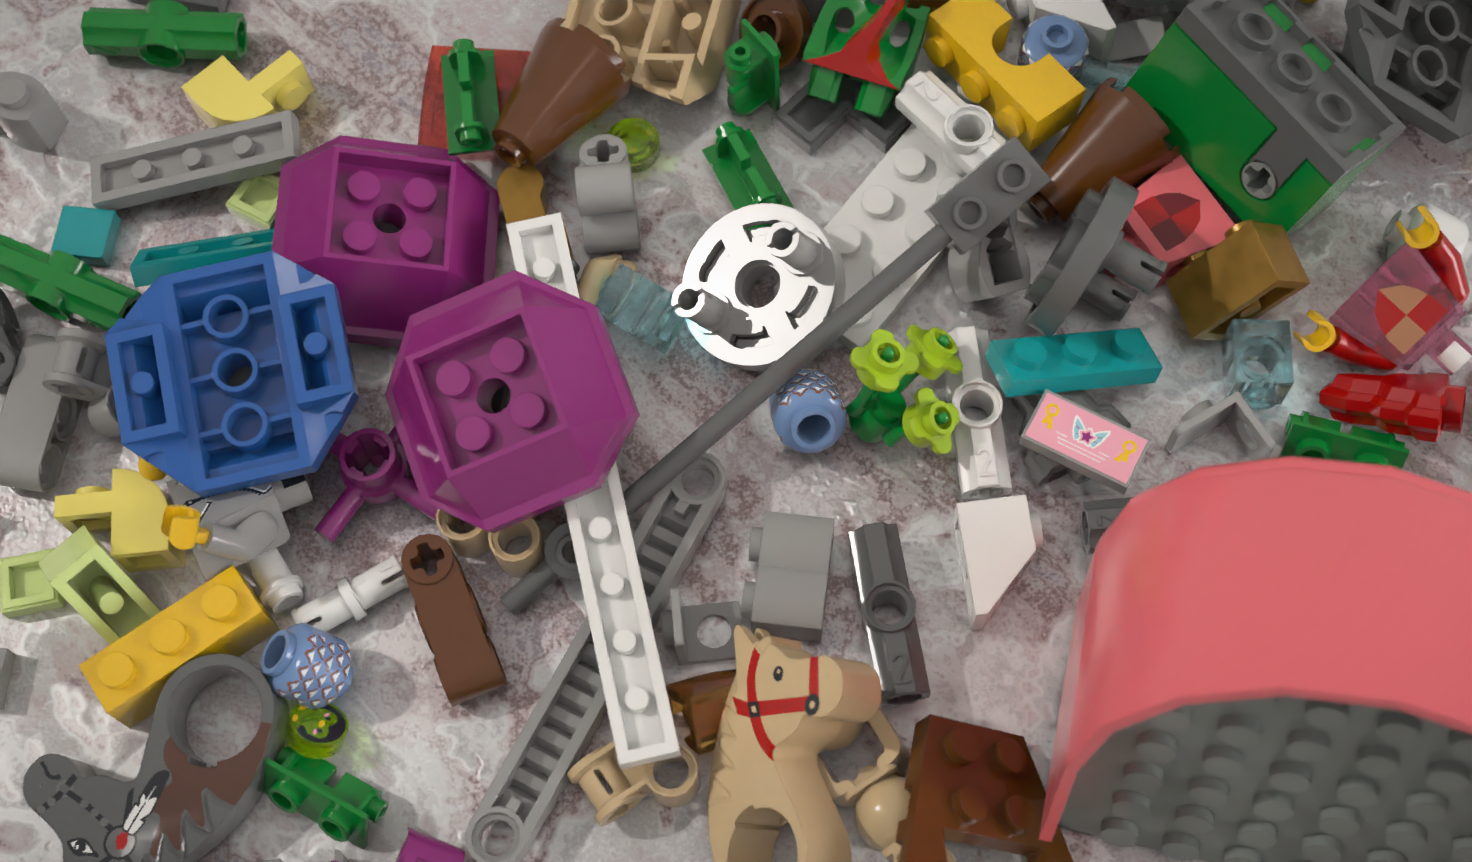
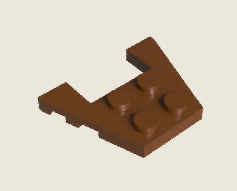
[895,714,1073,862]

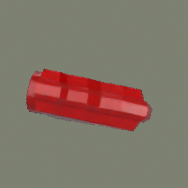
[1319,372,1467,443]

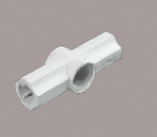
[895,71,1029,206]
[944,326,1012,501]

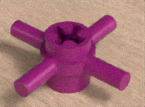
[314,426,438,543]

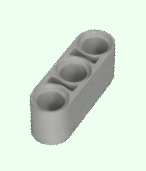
[0,334,84,493]

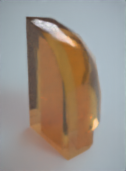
[666,669,736,755]

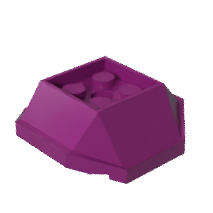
[272,135,500,348]
[385,270,640,533]

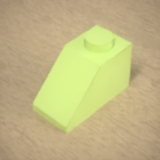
[38,525,161,645]

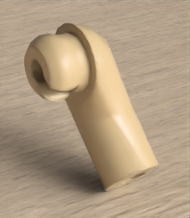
[577,254,638,307]

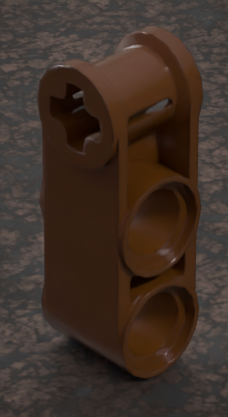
[401,533,508,707]

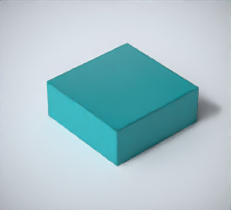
[50,205,121,267]

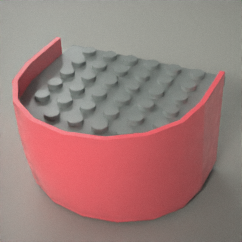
[1039,456,1472,862]

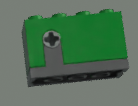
[1121,0,1407,236]

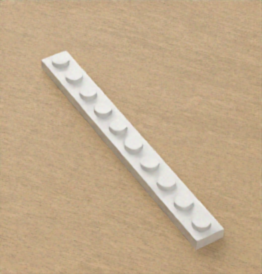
[506,212,681,770]

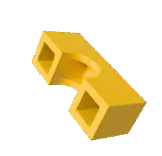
[922,0,1086,152]
[78,565,280,729]

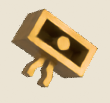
[1166,220,1311,341]

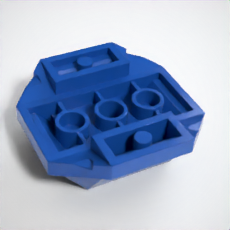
[104,251,359,498]

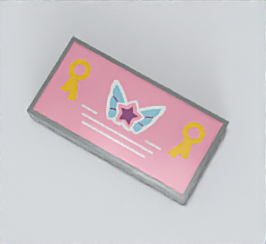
[1019,389,1152,494]

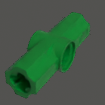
[81,0,248,68]
[0,234,142,332]

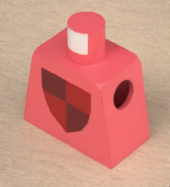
[1103,155,1235,287]

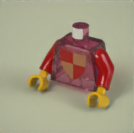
[1293,206,1472,376]

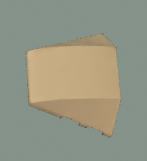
[562,0,741,105]

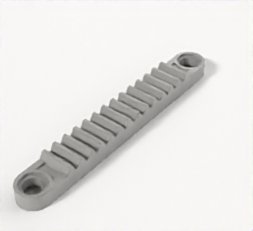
[465,452,727,862]

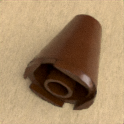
[492,18,633,168]
[1027,77,1181,225]

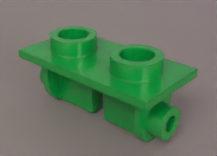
[724,18,781,116]
[441,39,500,156]
[702,121,794,231]
[1278,411,1410,469]
[264,746,389,850]

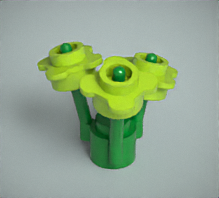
[846,324,963,455]

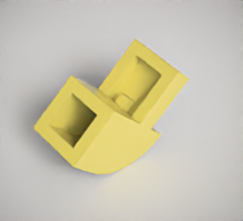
[181,50,315,129]
[54,468,186,573]

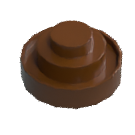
[739,0,812,70]

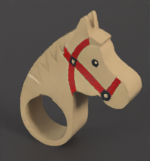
[708,625,881,862]

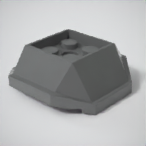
[1340,0,1472,144]

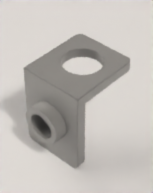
[1165,391,1276,461]
[661,588,743,665]

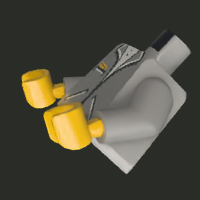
[138,457,313,582]

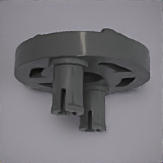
[1023,176,1168,338]

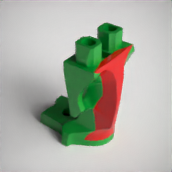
[803,0,932,119]

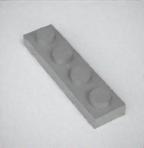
[90,109,302,210]

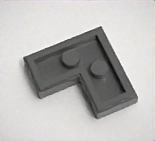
[772,78,912,156]

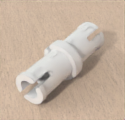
[291,554,409,632]

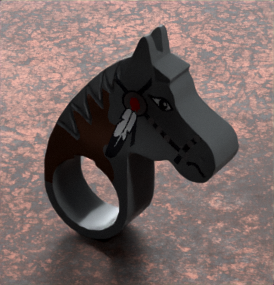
[23,654,290,862]

